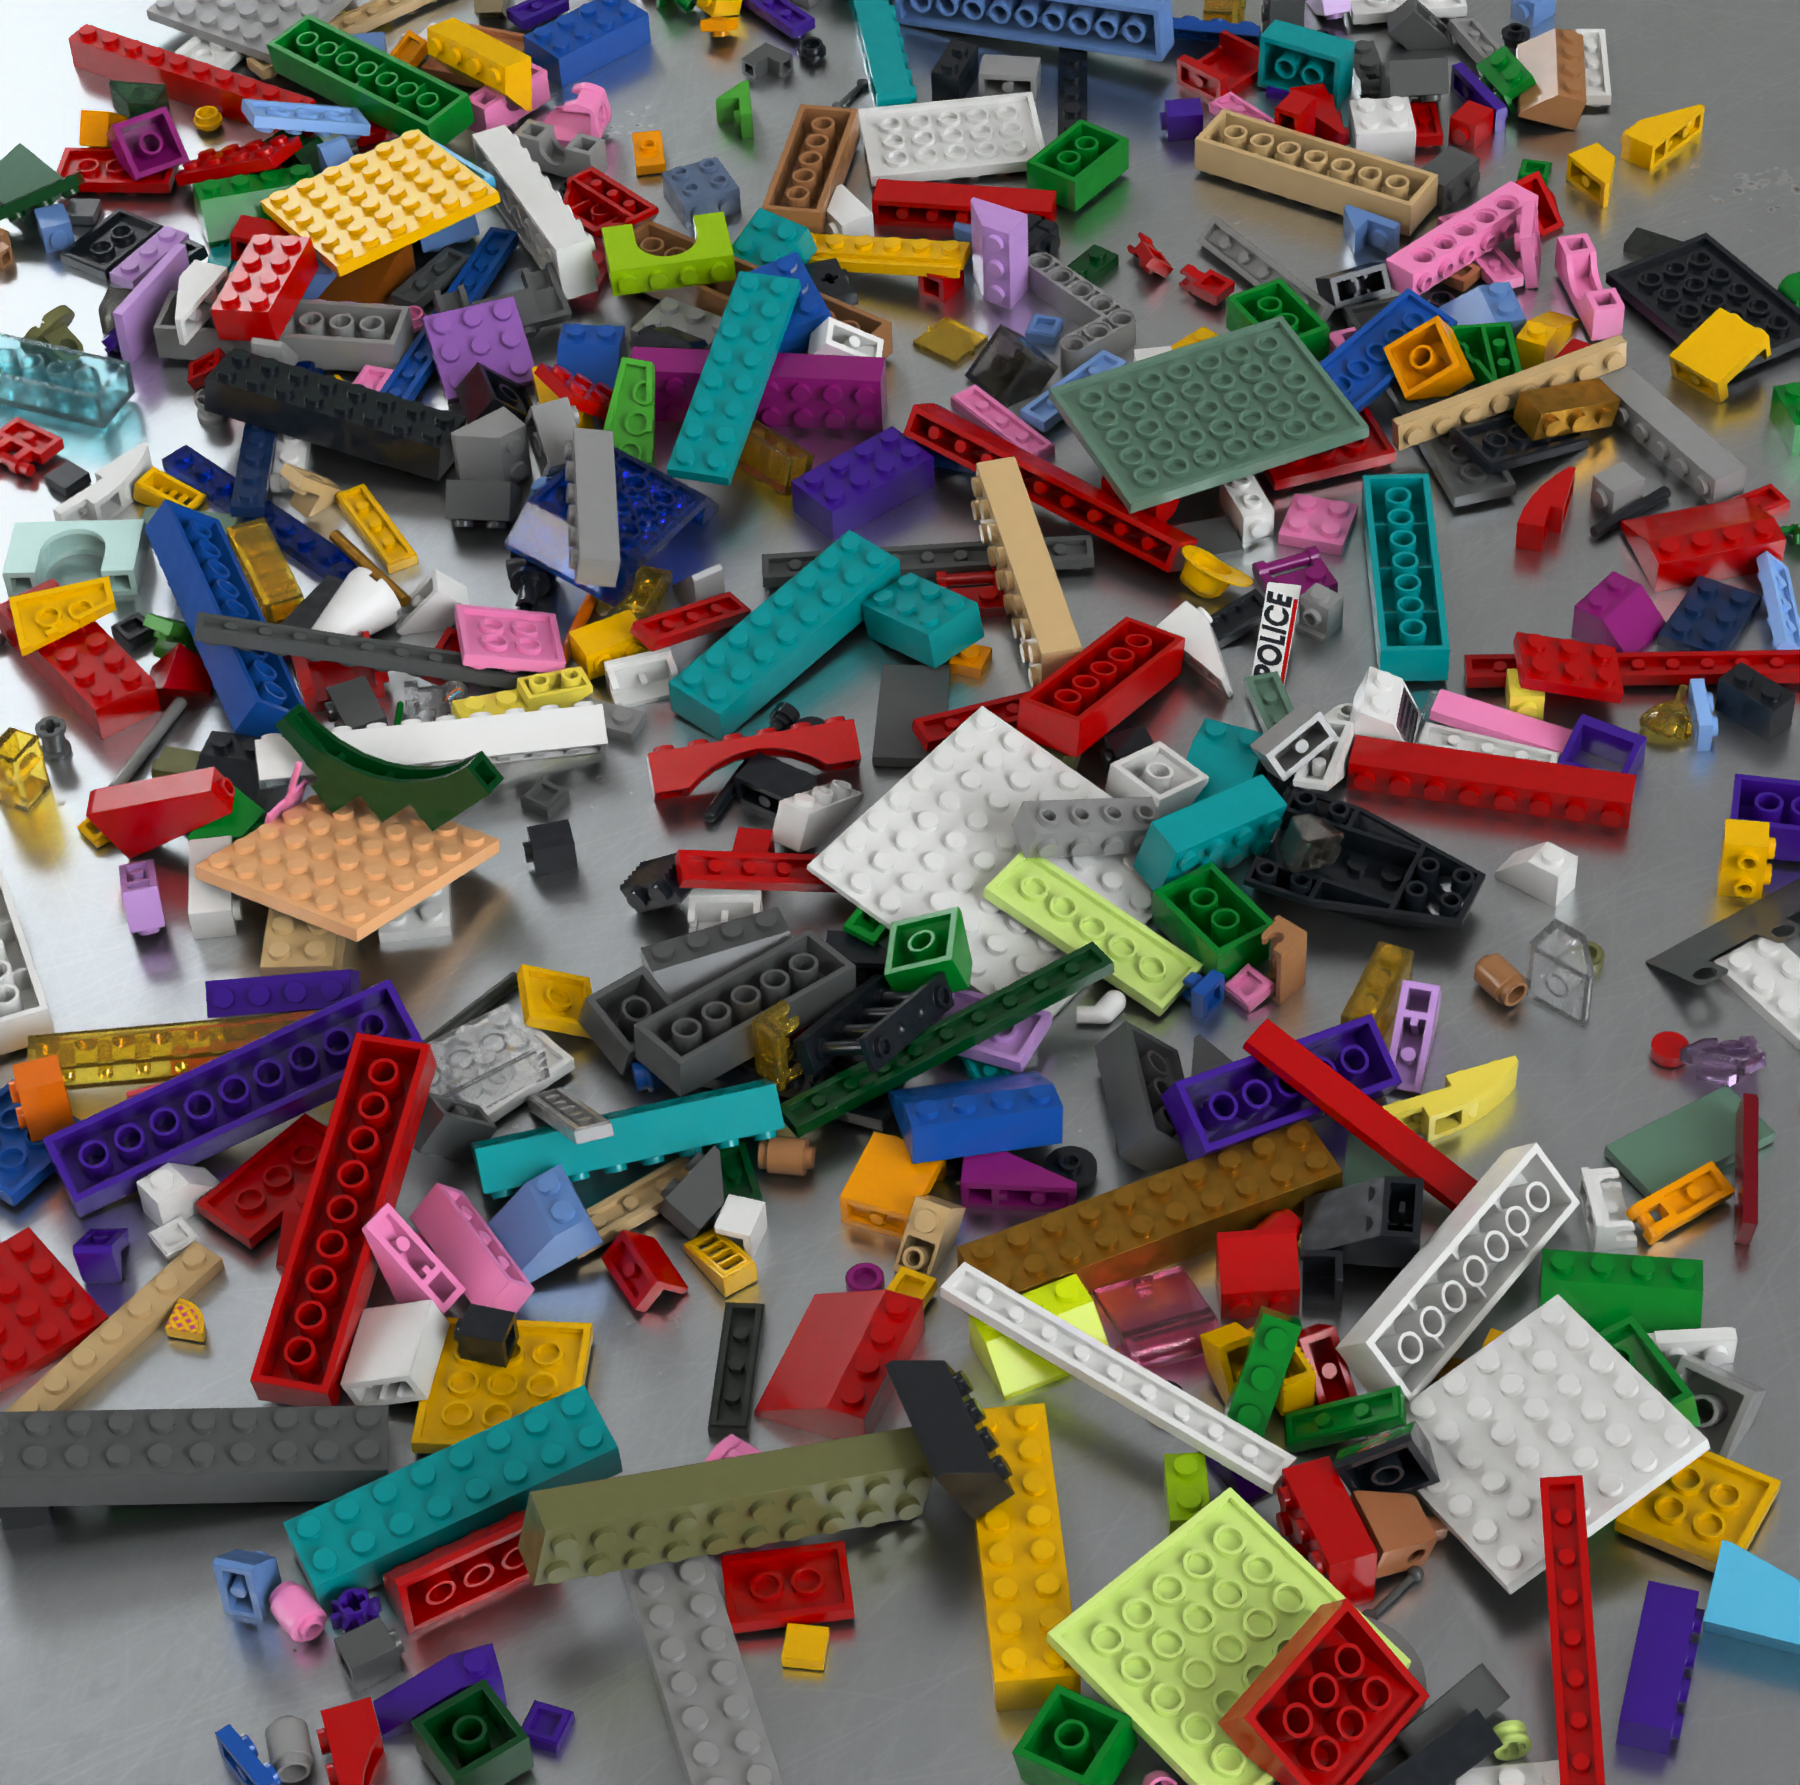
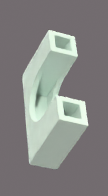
[2,519,149,598]

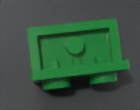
[1475,45,1536,114]

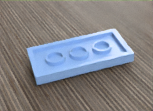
[241,99,371,139]

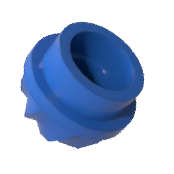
[631,1061,664,1093]

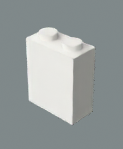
[340,1299,450,1406]

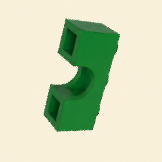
[1223,1305,1302,1437]

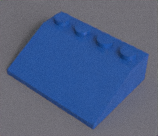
[888,1071,1063,1164]

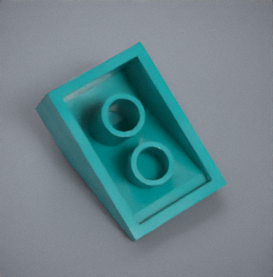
[1186,718,1264,804]

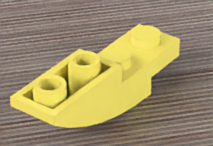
[451,666,593,719]
[1382,1055,1518,1142]

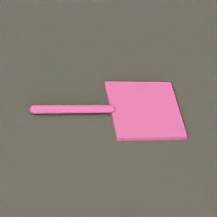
[264,761,308,824]

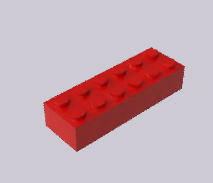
[0,578,161,740]
[1017,616,1185,758]

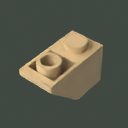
[893,1195,966,1277]

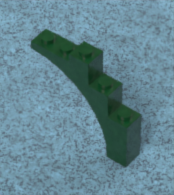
[274,703,504,832]

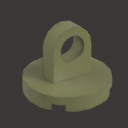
[21,305,84,366]

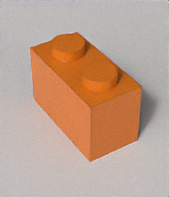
[8,1054,75,1142]

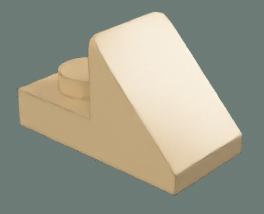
[279,463,344,518]

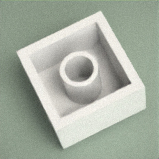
[1348,96,1416,162]

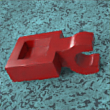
[1127,232,1173,278]
[1179,264,1235,306]

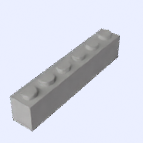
[1596,364,1747,504]
[564,427,620,587]

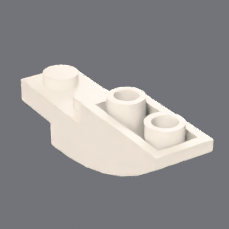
[52,441,153,521]

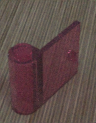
[1093,1266,1220,1370]

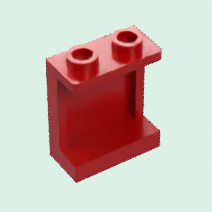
[1177,30,1259,101]
[290,631,389,714]

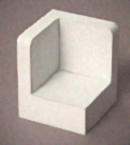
[714,1194,767,1259]

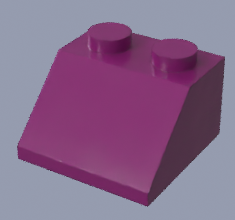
[106,106,190,181]
[1571,571,1666,652]

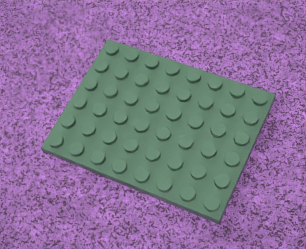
[1049,316,1369,514]

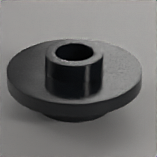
[1044,1146,1097,1189]

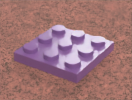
[423,296,535,405]

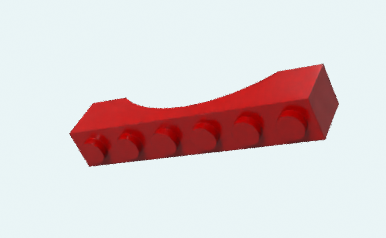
[647,716,862,801]
[316,1697,385,1785]

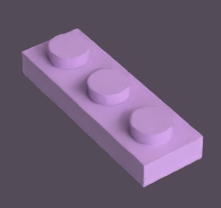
[109,225,190,290]

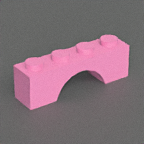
[1554,233,1625,341]

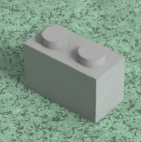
[978,54,1041,102]
[1250,701,1338,782]

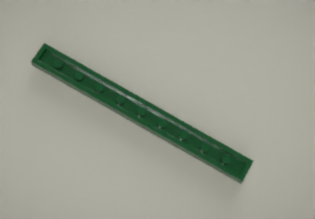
[780,941,1114,1138]

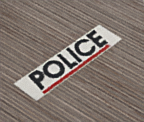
[1251,582,1301,685]

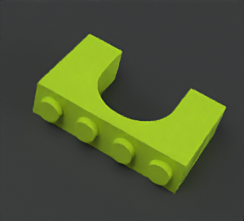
[602,211,736,296]

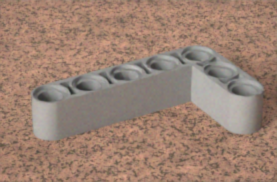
[1028,252,1136,375]

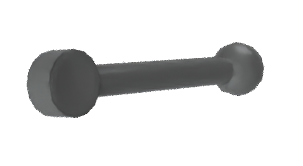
[832,79,868,108]
[1362,1566,1424,1620]

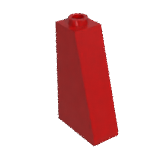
[86,767,235,859]

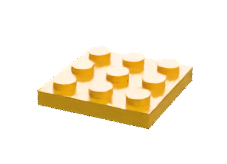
[1614,1451,1781,1573]

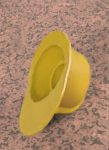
[1180,545,1253,598]

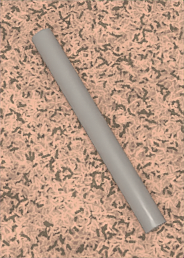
[108,697,187,786]

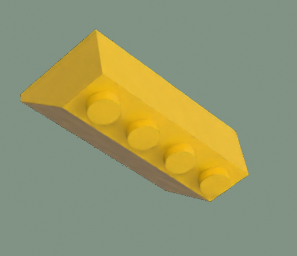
[427,17,532,112]

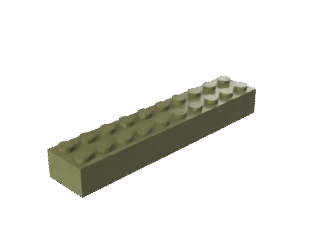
[518,1427,934,1586]

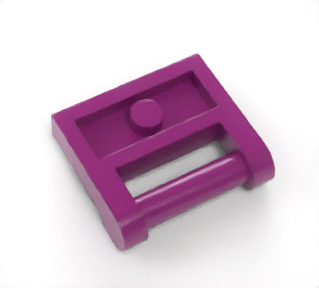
[1252,546,1338,604]

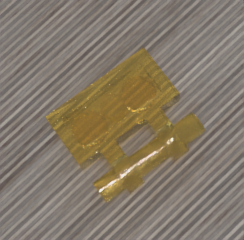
[596,564,673,620]

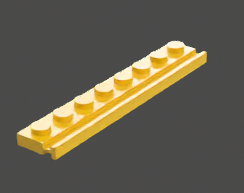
[738,230,972,278]

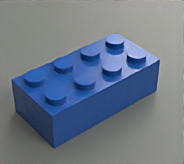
[523,0,651,88]

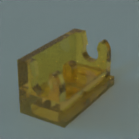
[751,999,802,1092]

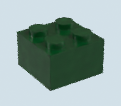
[411,1679,534,1785]

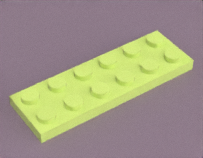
[982,851,1203,1017]

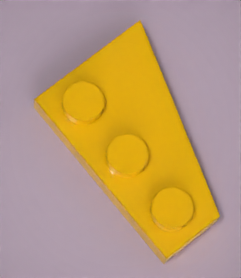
[9,576,117,657]

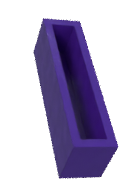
[205,969,361,1019]
[1616,1580,1705,1755]

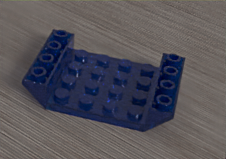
[504,447,719,607]

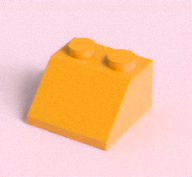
[1383,315,1475,401]

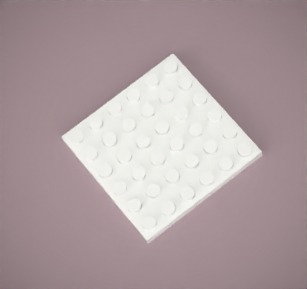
[1365,1294,1711,1595]

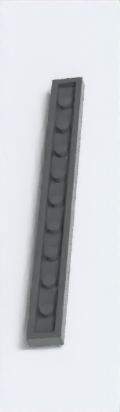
[762,534,1094,587]
[194,612,537,690]

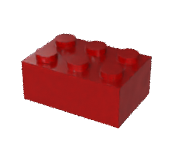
[1276,1456,1377,1607]

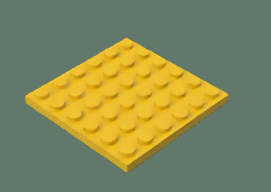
[260,129,501,277]

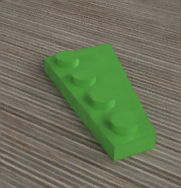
[603,357,655,493]

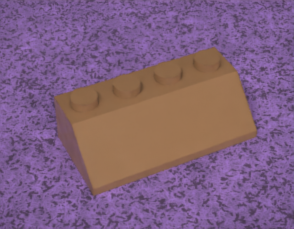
[1516,28,1587,130]

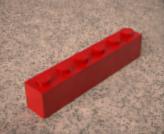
[872,179,1057,230]

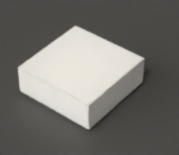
[147,1215,201,1264]

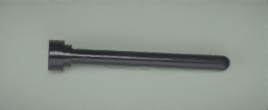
[704,702,800,823]

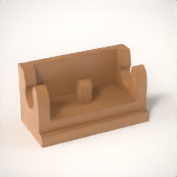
[1261,915,1307,1005]

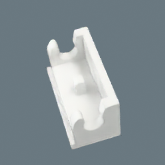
[604,647,679,708]
[688,890,763,933]
[1578,1167,1637,1252]

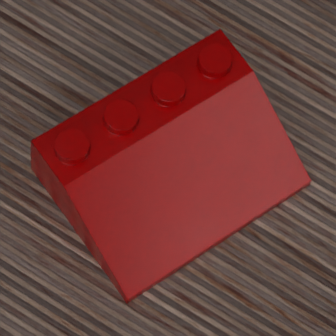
[1620,497,1786,593]
[754,1289,925,1440]
[1218,1598,1430,1785]

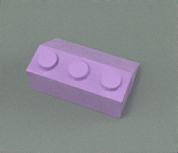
[970,197,1029,309]

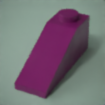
[960,1151,1077,1212]

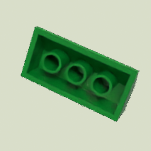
[193,164,315,247]
[1538,1249,1703,1333]

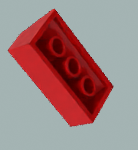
[382,1509,530,1635]

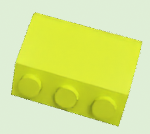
[969,1274,1109,1401]

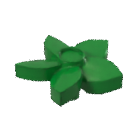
[1780,524,1800,544]

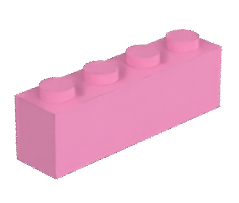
[410,1182,535,1314]

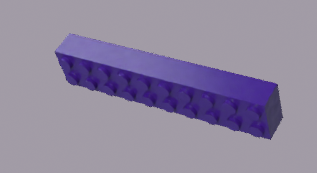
[43,978,423,1218]

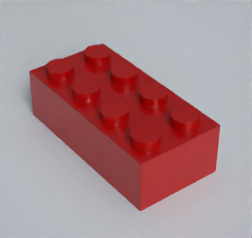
[210,234,319,341]

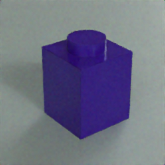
[1159,98,1204,142]

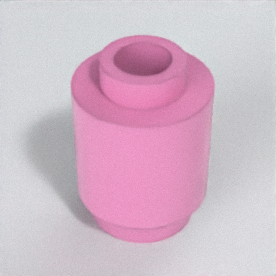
[269,1581,327,1642]

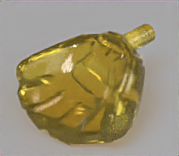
[1639,685,1692,740]

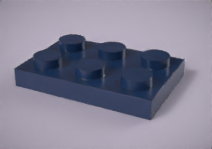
[1657,575,1762,651]

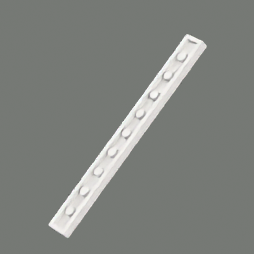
[940,1262,1297,1495]

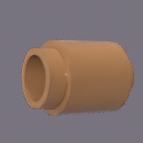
[1474,953,1528,1006]
[758,1136,815,1176]

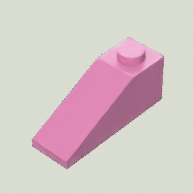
[362,1203,466,1314]

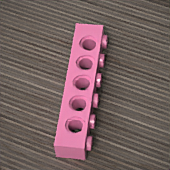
[1385,181,1538,295]

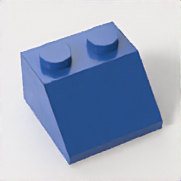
[557,323,628,389]

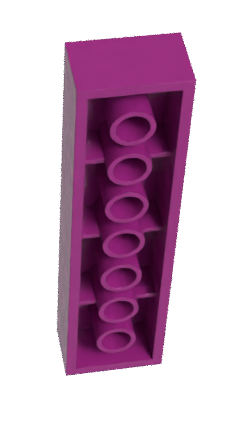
[630,346,888,432]

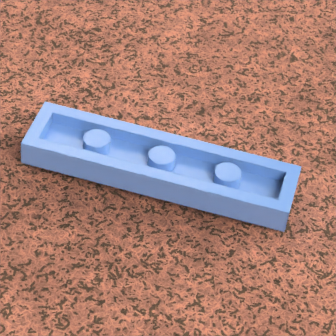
[1020,349,1127,432]
[1756,550,1800,650]

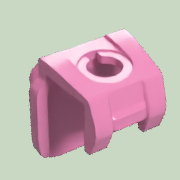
[544,82,612,147]

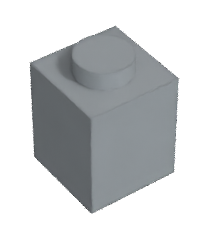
[1590,461,1645,517]

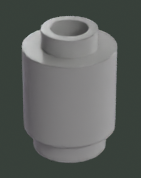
[265,1715,314,1783]

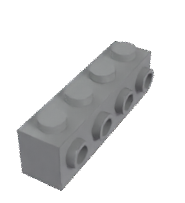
[1012,797,1161,858]

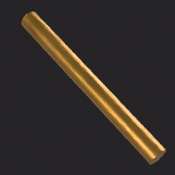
[329,530,411,607]

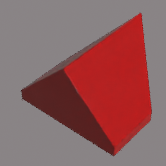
[1514,170,1565,238]
[149,643,214,697]

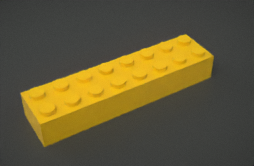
[974,1403,1081,1712]

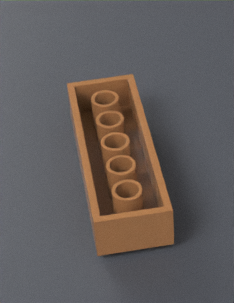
[762,104,860,234]

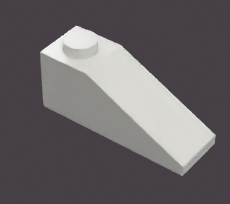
[175,260,229,346]
[1156,600,1234,699]
[1293,718,1354,791]

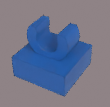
[1182,969,1225,1022]

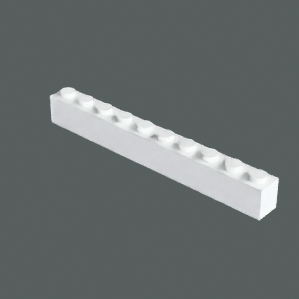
[255,701,608,790]

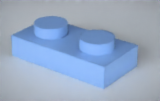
[1687,678,1718,752]

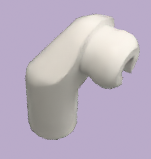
[1077,990,1126,1024]

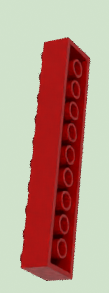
[250,1032,437,1407]

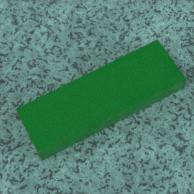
[1284,1385,1407,1454]

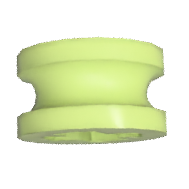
[1492,1720,1532,1761]

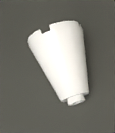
[311,567,401,637]

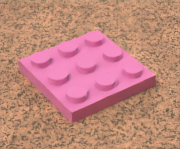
[454,604,566,674]

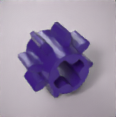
[330,1587,382,1634]

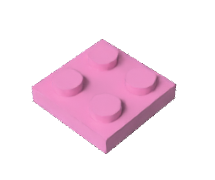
[1514,201,1542,289]
[1278,493,1359,556]

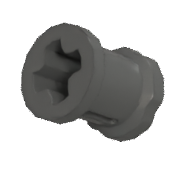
[35,716,72,762]

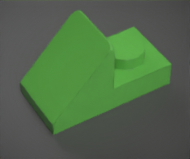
[716,80,754,139]
[143,613,197,658]

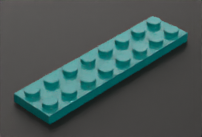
[666,271,801,486]

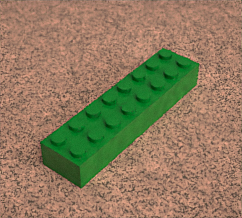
[267,14,475,146]

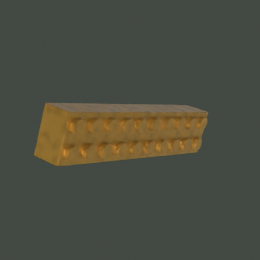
[957,1119,1343,1295]

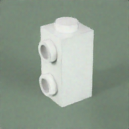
[1219,475,1274,543]

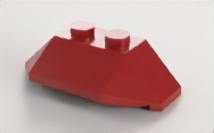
[563,166,659,238]

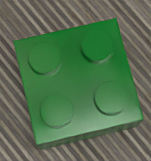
[1012,1684,1139,1785]

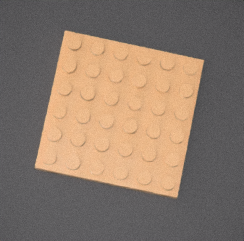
[194,794,500,942]

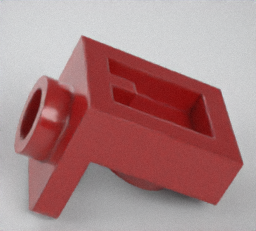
[187,347,226,390]

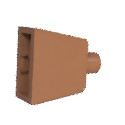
[1350,1490,1447,1579]

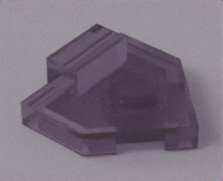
[1680,1036,1766,1087]

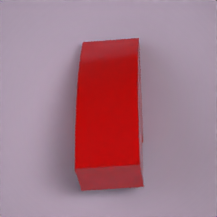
[1515,466,1576,552]

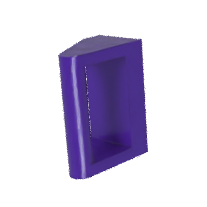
[1557,714,1647,775]

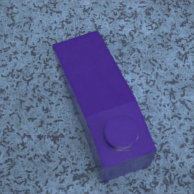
[373,1643,507,1740]

